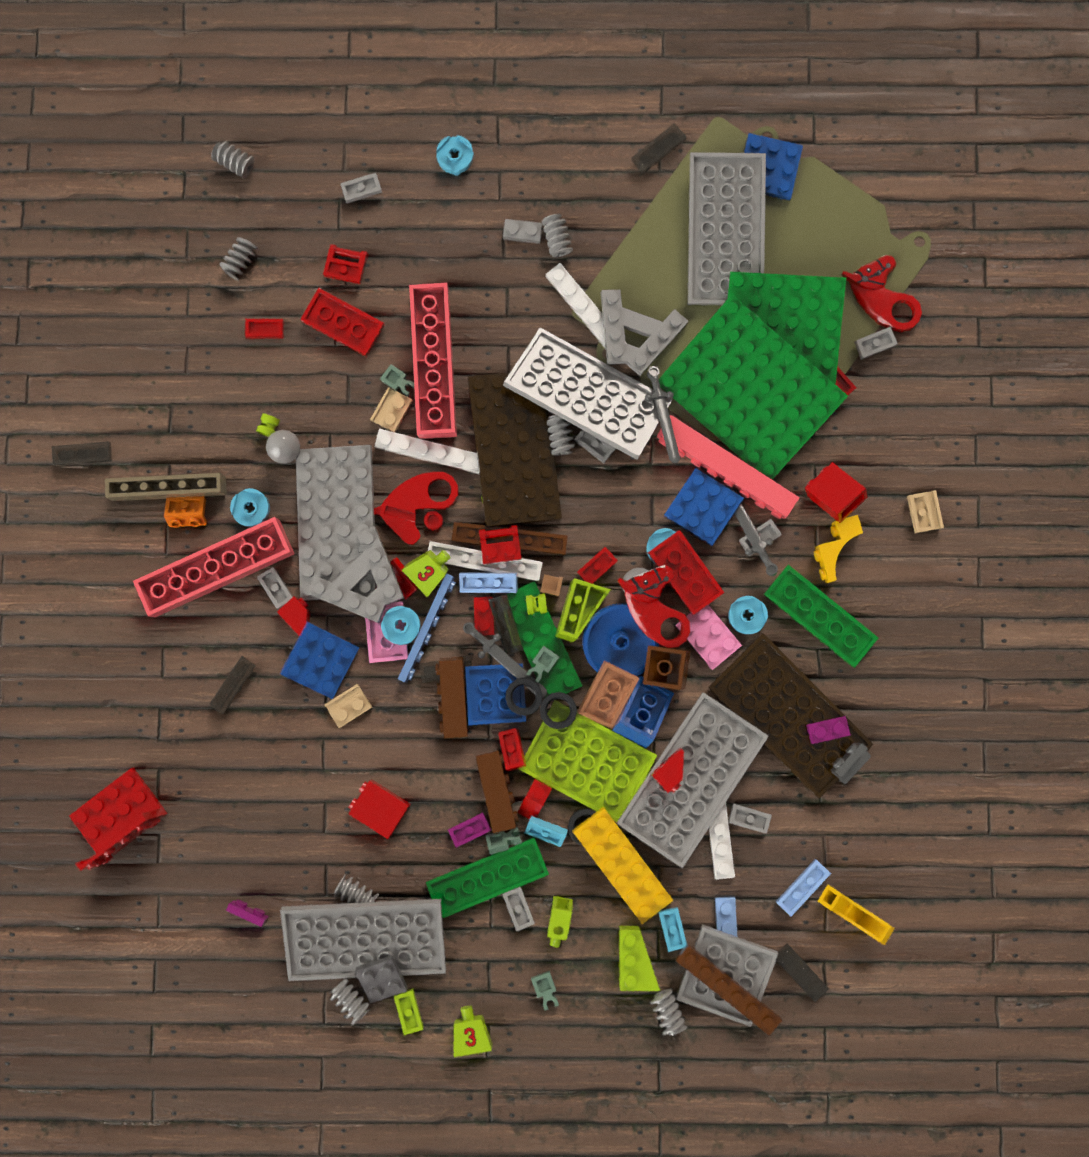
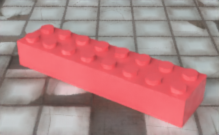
[409,283,457,439]
[133,517,295,618]

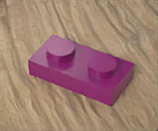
[806,716,850,744]
[448,812,492,848]
[226,900,269,927]

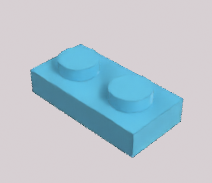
[524,816,568,847]
[658,907,687,952]

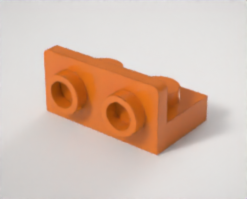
[164,496,207,528]

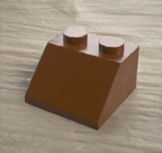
[643,645,691,690]

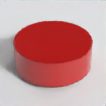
[424,511,443,531]

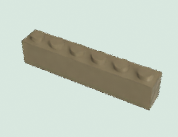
[105,473,226,501]

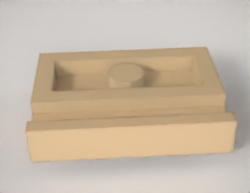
[370,387,413,433]
[907,490,944,533]
[324,684,373,728]

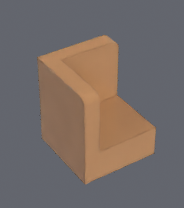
[540,574,563,598]

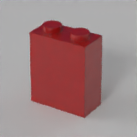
[805,462,868,523]
[348,779,411,839]

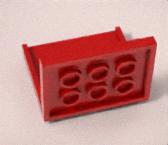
[69,767,168,871]

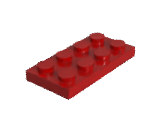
[300,288,385,357]
[648,530,725,615]

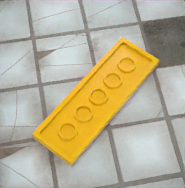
[572,807,673,924]

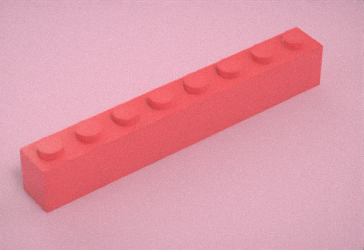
[657,415,800,519]

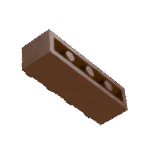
[436,657,469,738]
[476,750,519,833]

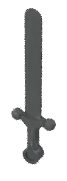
[645,366,680,463]
[724,484,778,576]
[463,622,547,698]

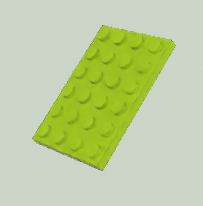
[518,700,657,822]

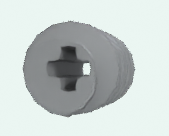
[211,141,254,179]
[542,214,573,257]
[219,237,259,281]
[546,415,575,456]
[334,874,379,903]
[330,978,370,1025]
[650,989,687,1035]

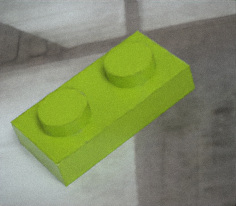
[394,989,424,1035]

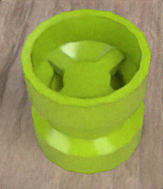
[256,413,280,437]
[526,594,547,615]

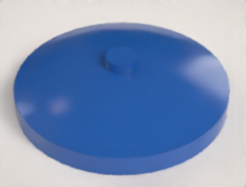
[582,603,659,676]

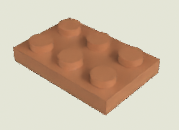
[577,661,639,729]

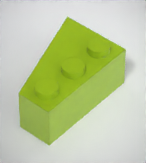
[555,578,611,642]
[619,926,660,991]

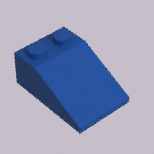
[612,675,674,748]

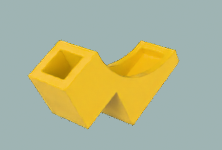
[814,515,863,584]
[818,885,895,945]

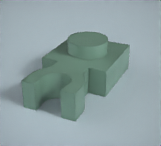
[380,364,414,397]
[527,646,559,682]
[486,827,522,855]
[531,971,559,1010]

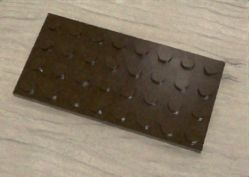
[467,373,562,527]
[708,633,874,799]

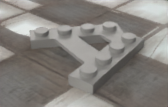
[601,290,689,376]
[307,526,404,623]

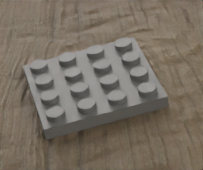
[676,925,778,1027]

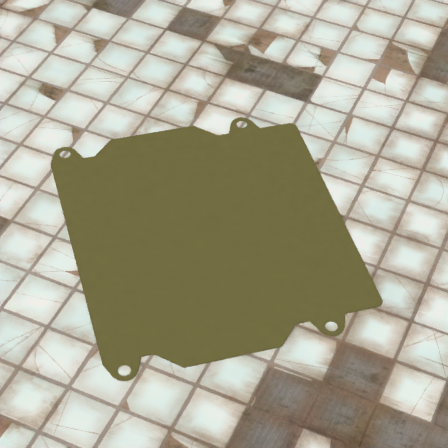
[572,117,931,442]

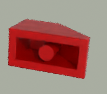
[277,596,310,636]
[651,748,684,793]
[517,778,552,819]

